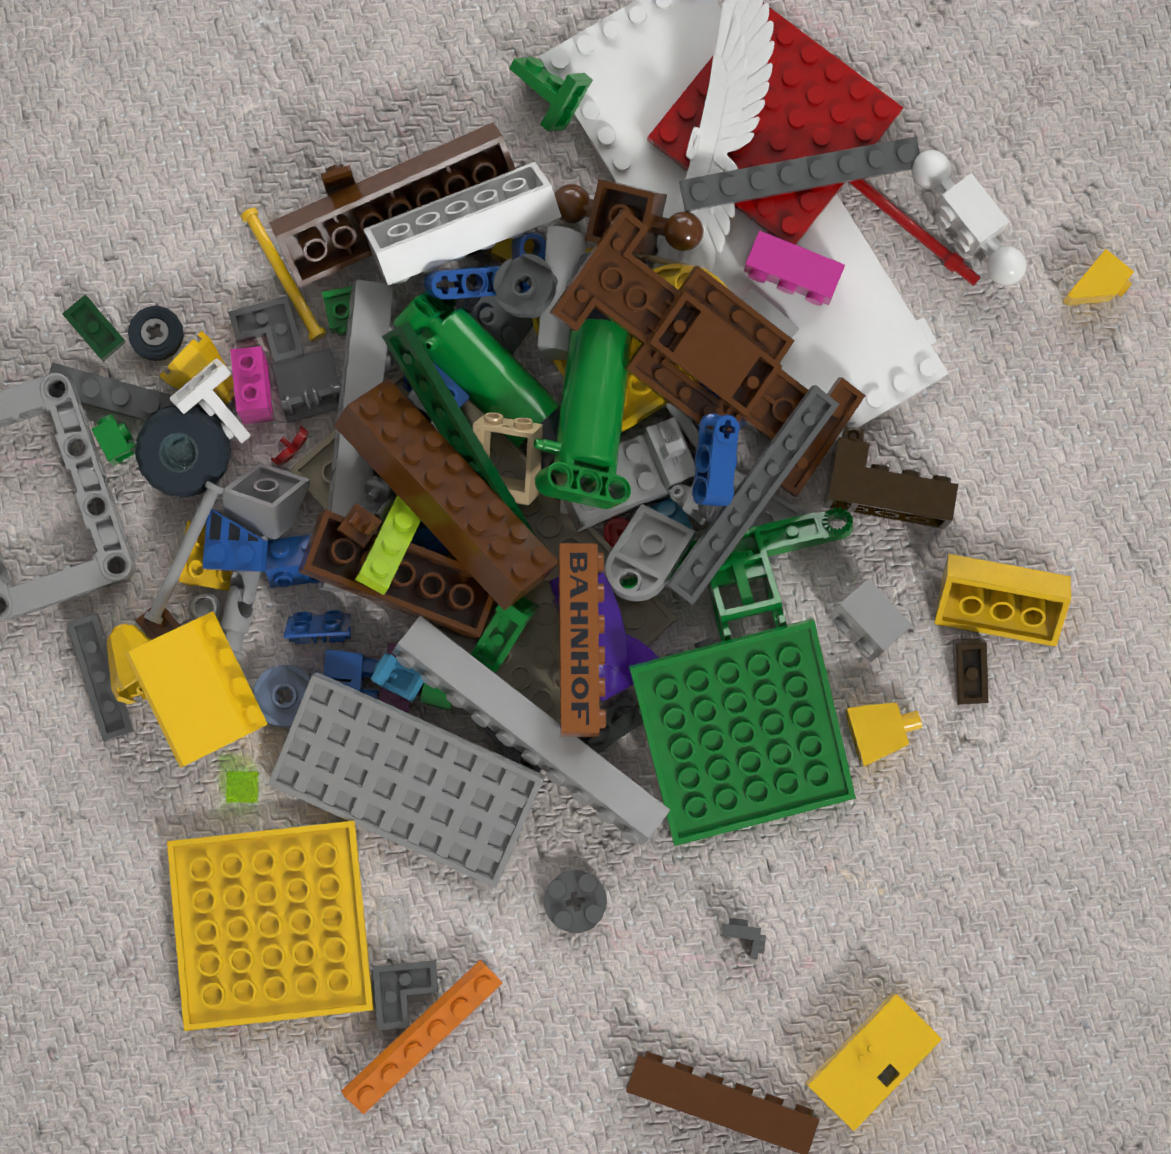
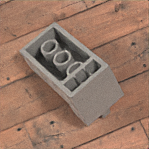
[553,417,696,532]

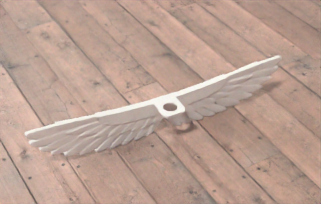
[652,0,775,272]

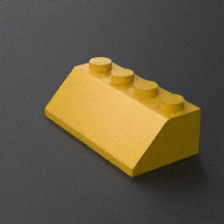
[934,554,1071,647]

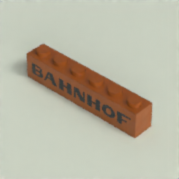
[558,543,606,737]

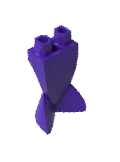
[549,572,659,702]

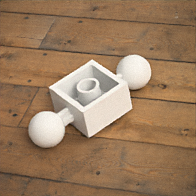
[912,150,1027,286]

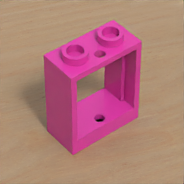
[230,346,274,424]

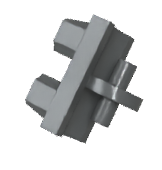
[360,476,397,530]

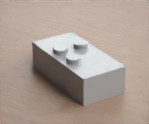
[828,578,912,663]

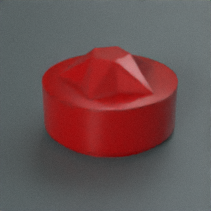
[603,517,630,547]

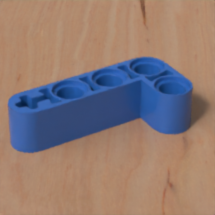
[424,233,546,299]

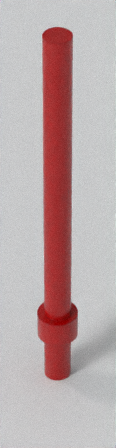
[848,179,981,286]

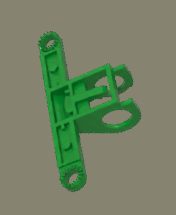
[620,507,853,642]

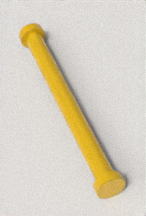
[240,207,327,342]

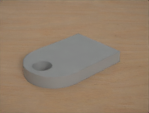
[605,504,696,601]

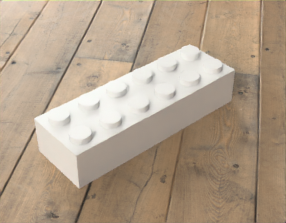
[363,162,561,285]

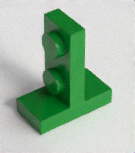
[509,56,593,132]
[470,596,540,674]

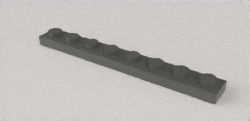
[679,137,920,212]
[665,385,839,605]

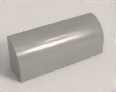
[538,226,587,360]

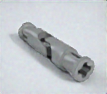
[221,534,268,659]

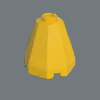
[159,330,235,405]
[107,624,151,704]

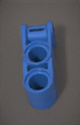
[692,413,739,507]

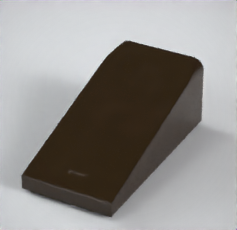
[953,638,989,705]

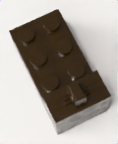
[823,426,959,529]

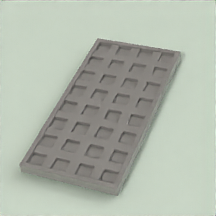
[268,671,546,888]

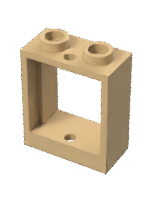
[473,413,543,505]

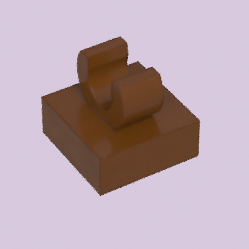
[336,503,382,548]

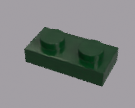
[62,294,126,362]

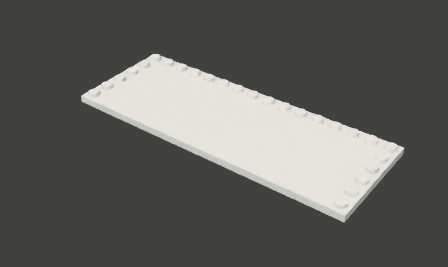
[539,0,949,444]

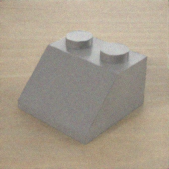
[222,463,310,540]

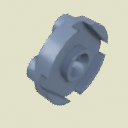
[254,665,311,727]

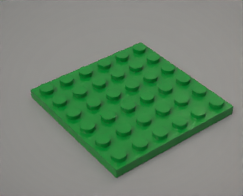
[629,618,856,846]

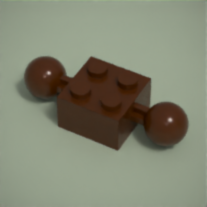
[554,179,704,255]

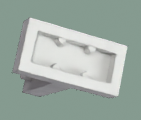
[169,358,251,443]

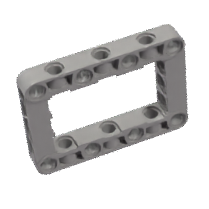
[0,373,136,622]

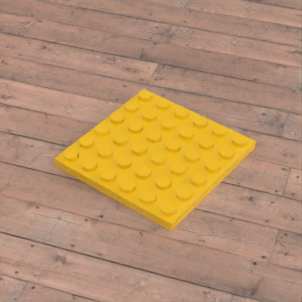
[167,821,374,1031]

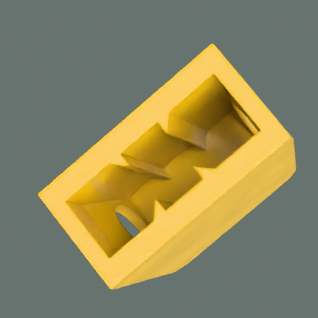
[844,702,922,767]

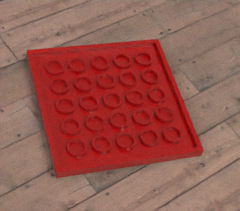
[647,2,904,245]

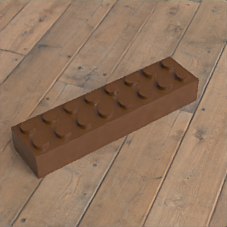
[269,122,516,288]
[334,378,559,611]

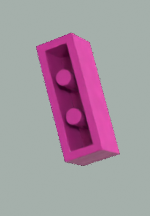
[744,231,845,306]

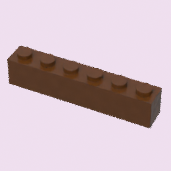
[626,1050,820,1154]

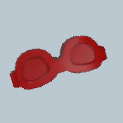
[271,425,309,467]

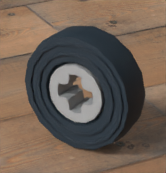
[128,306,184,361]

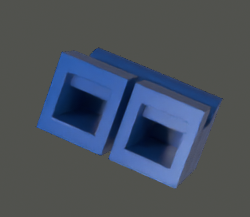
[324,649,379,700]

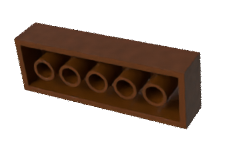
[298,509,494,639]

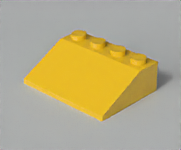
[125,611,267,768]

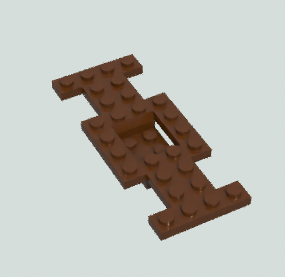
[549,209,866,497]

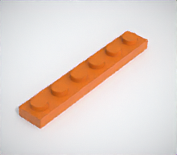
[341,959,503,1114]

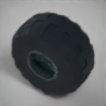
[135,405,231,497]

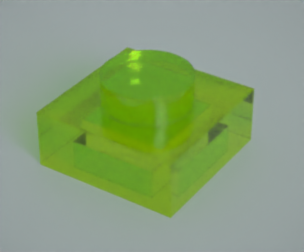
[226,771,259,803]

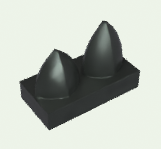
[580,696,643,754]

